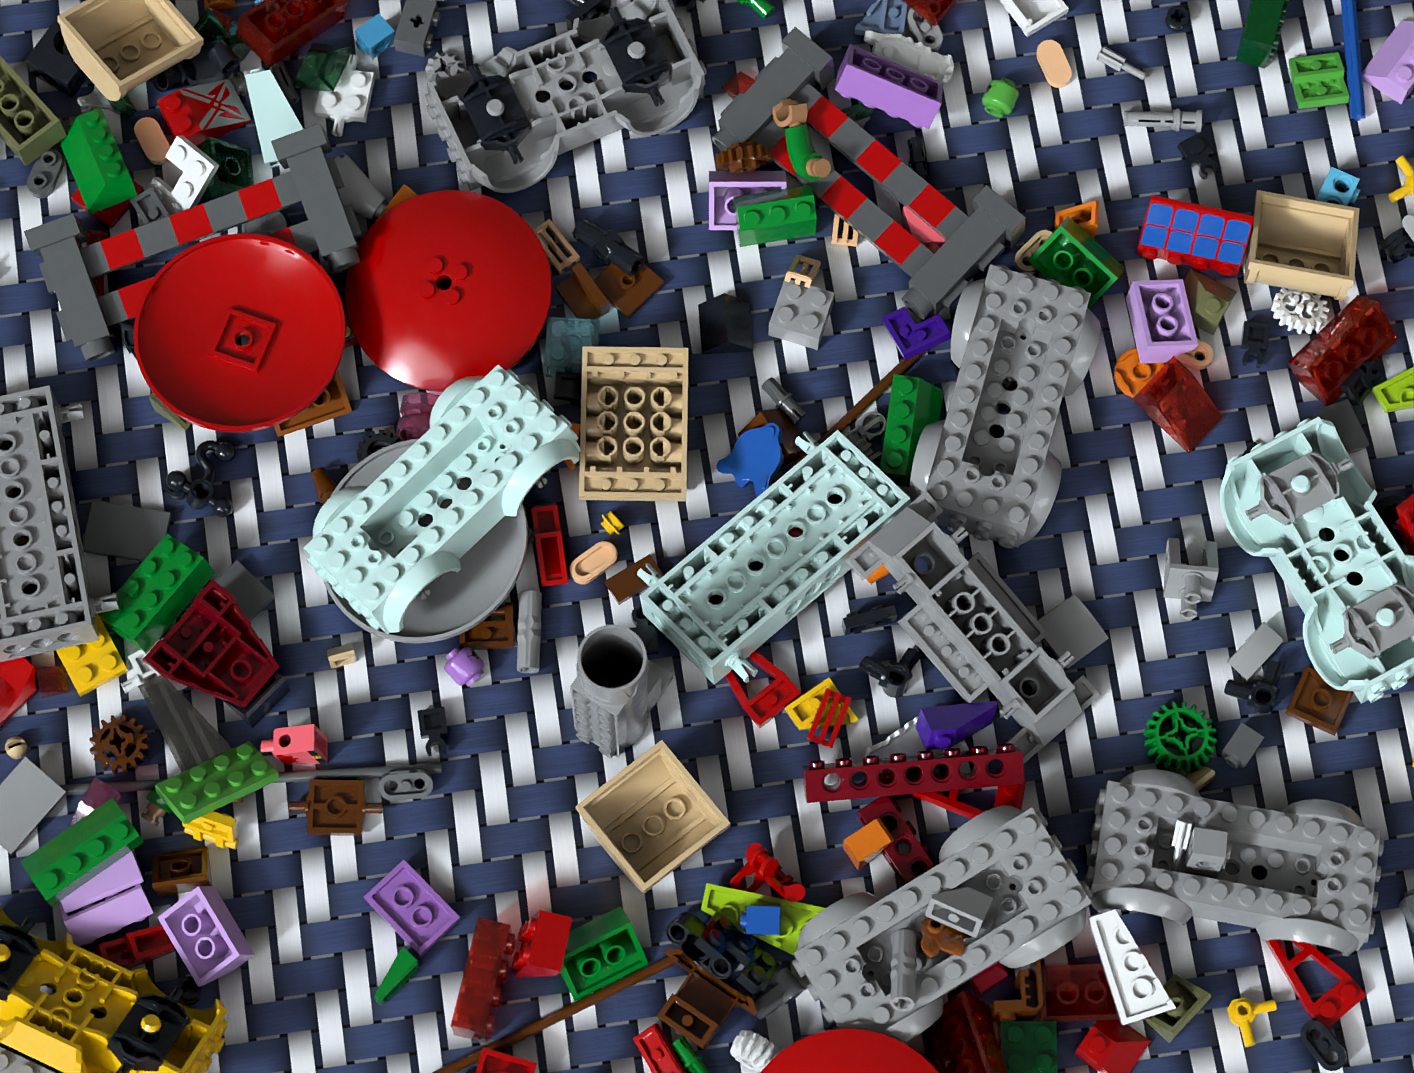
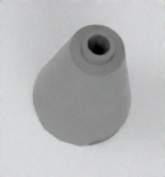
[335,152,387,220]

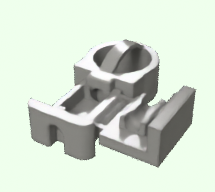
[844,412,886,463]

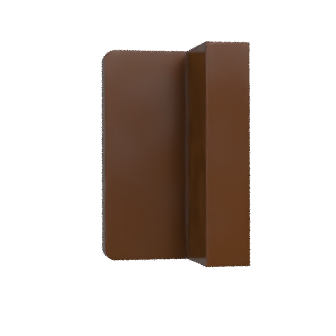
[556,262,610,327]

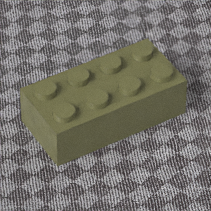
[0,56,67,166]

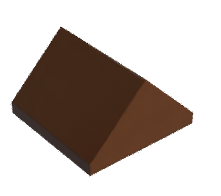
[738,408,805,469]
[152,846,213,897]

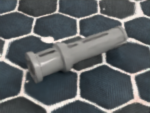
[1124,109,1202,132]

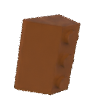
[274,369,352,437]

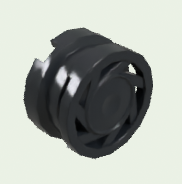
[1379,227,1414,264]

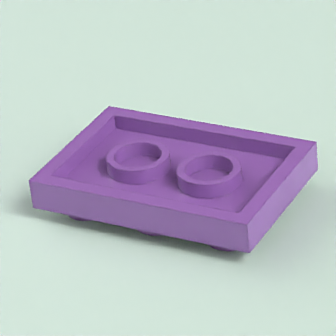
[364,860,461,957]

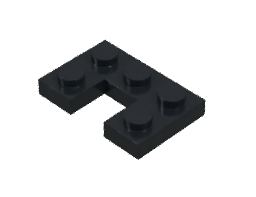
[694,911,780,998]

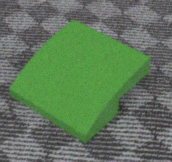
[1289,52,1350,109]

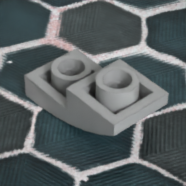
[1227,622,1284,680]

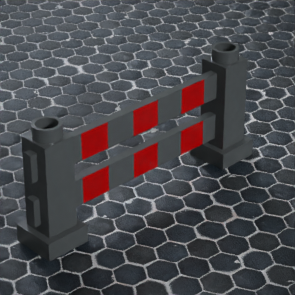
[712,27,1025,320]
[24,123,362,362]

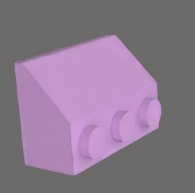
[1362,20,1414,104]
[709,171,787,230]
[1126,279,1198,364]
[61,850,144,913]
[58,883,153,947]
[157,886,255,987]

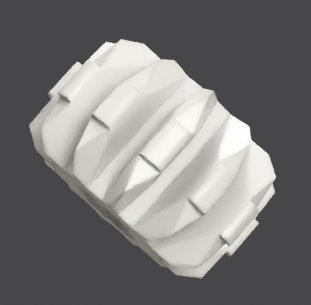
[730,1030,779,1073]

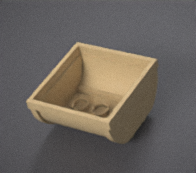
[57,0,203,101]
[1244,190,1359,301]
[575,740,731,893]

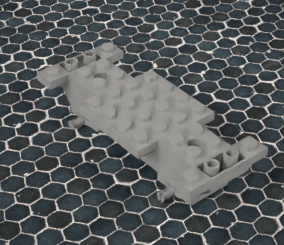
[845,491,1100,764]

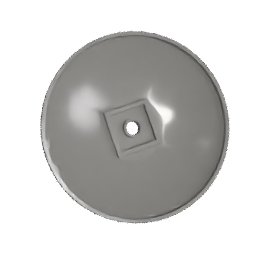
[323,439,528,643]

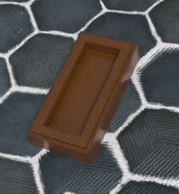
[605,554,664,605]

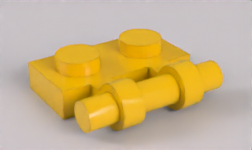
[182,811,239,850]

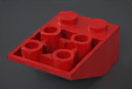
[512,910,572,978]

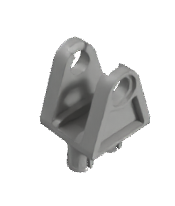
[1163,538,1219,619]

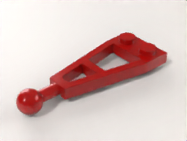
[725,651,801,728]
[879,769,1027,819]
[1265,940,1367,1028]

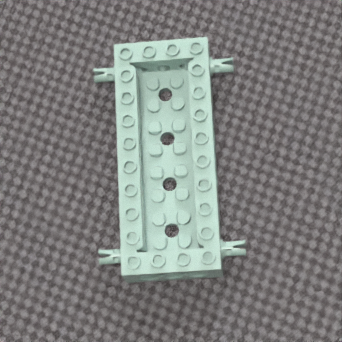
[637,430,911,685]

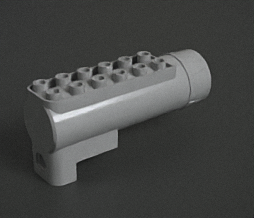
[570,625,673,758]

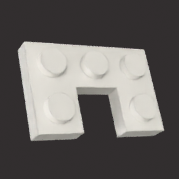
[146,135,219,215]

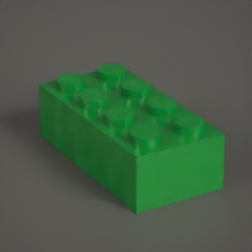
[98,534,215,654]

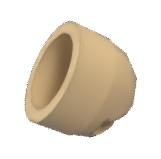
[5,736,28,759]

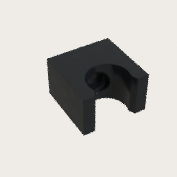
[25,21,88,98]

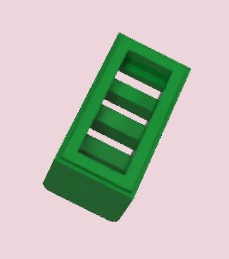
[374,947,420,1006]

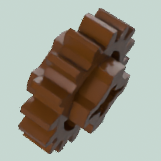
[715,141,772,174]
[89,714,150,774]

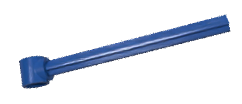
[1340,0,1366,121]

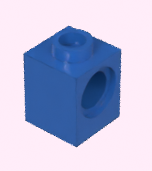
[741,906,780,936]

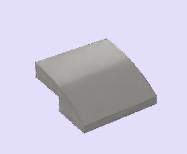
[1037,594,1109,669]

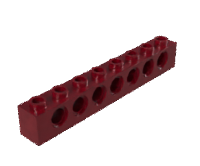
[802,743,1025,803]
[857,796,1009,998]

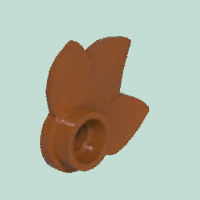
[921,917,972,958]

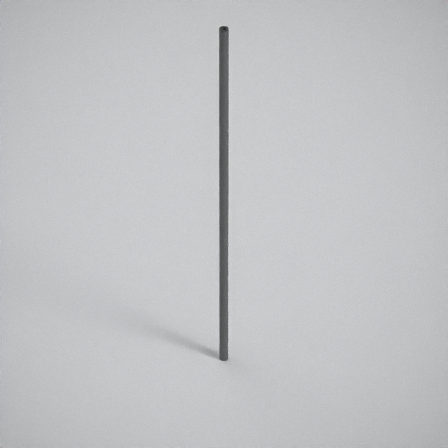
[60,763,442,796]

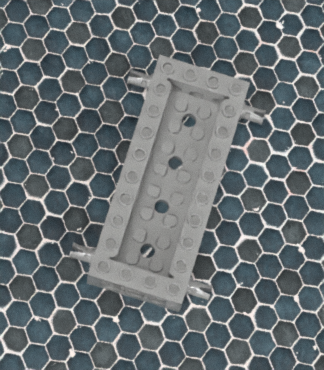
[0,385,120,662]

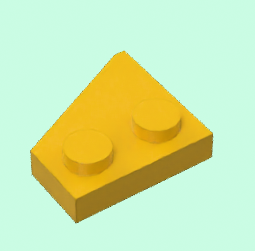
[784,678,858,731]

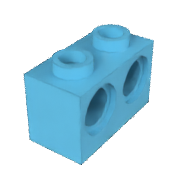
[1316,167,1360,206]

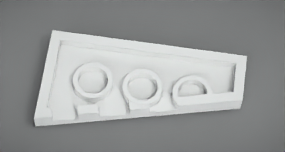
[1087,909,1176,1025]

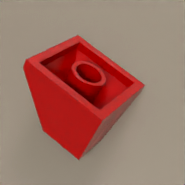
[1074,1009,1151,1073]

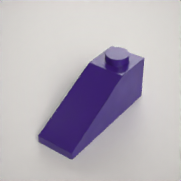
[916,701,998,750]

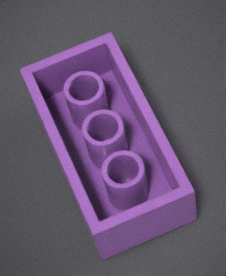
[835,44,943,129]

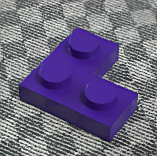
[882,306,951,361]

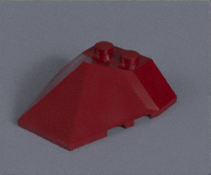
[143,579,279,708]

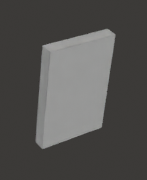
[0,757,68,855]

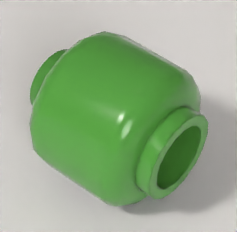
[982,78,1019,118]

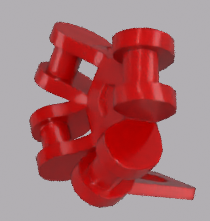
[729,843,806,902]

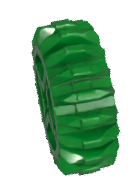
[1143,701,1217,773]

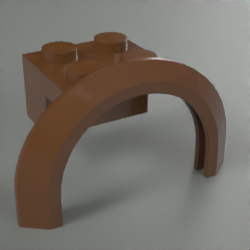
[657,949,758,1051]

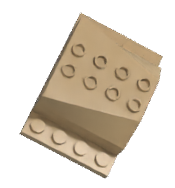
[579,346,688,501]

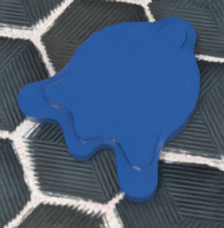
[717,423,784,497]

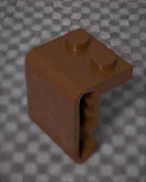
[989,959,1043,1026]

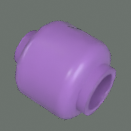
[444,646,484,686]

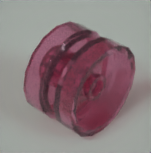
[396,392,440,441]

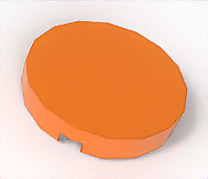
[1114,348,1166,399]

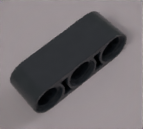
[665,912,741,979]

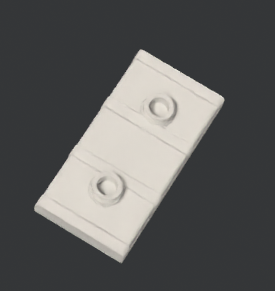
[1000,0,1069,37]

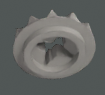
[425,50,466,82]

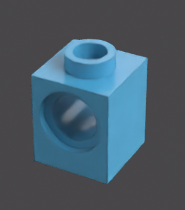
[355,13,395,60]

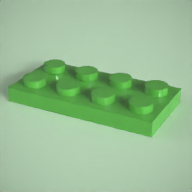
[155,741,279,824]

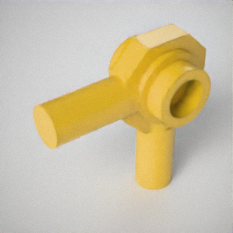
[1388,155,1414,203]
[1227,997,1277,1047]

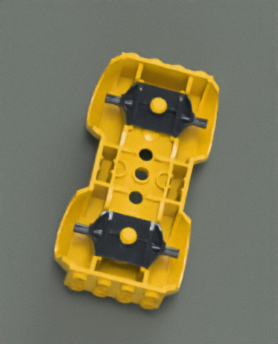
[0,905,228,1073]

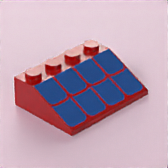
[1136,195,1255,276]

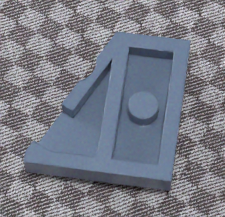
[854,0,908,36]

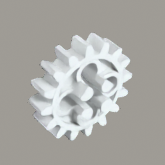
[1271,288,1329,334]

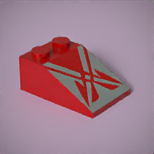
[157,79,252,147]

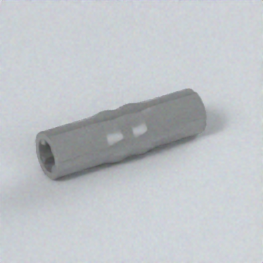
[517,590,542,673]
[890,929,917,1011]

